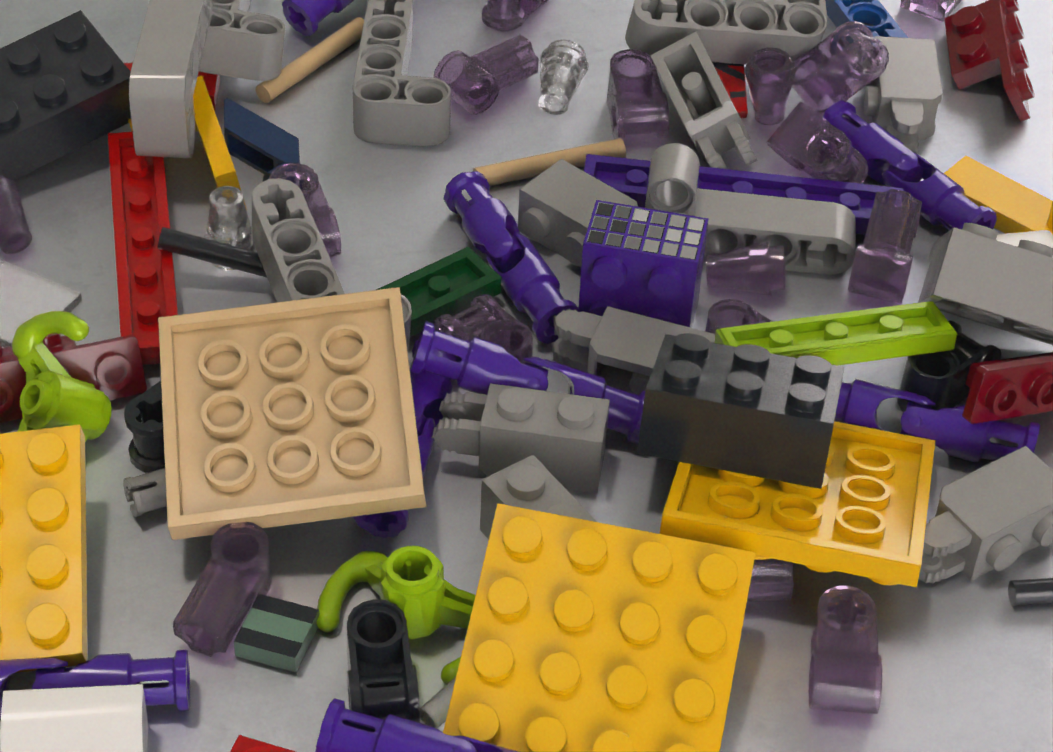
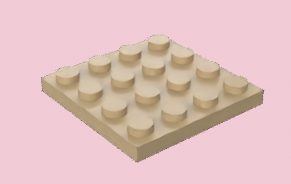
[158,287,426,540]

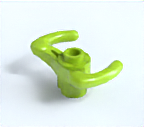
[12,311,112,442]
[317,546,475,688]

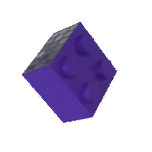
[578,200,709,328]

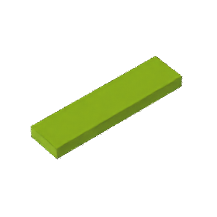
[714,301,957,366]

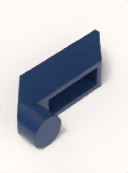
[224,98,301,189]

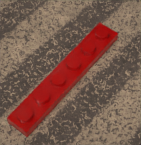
[108,131,178,365]

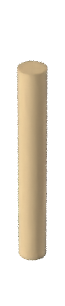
[255,17,364,103]
[473,138,626,186]

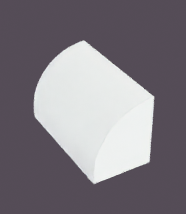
[0,684,149,752]

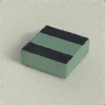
[234,593,319,672]

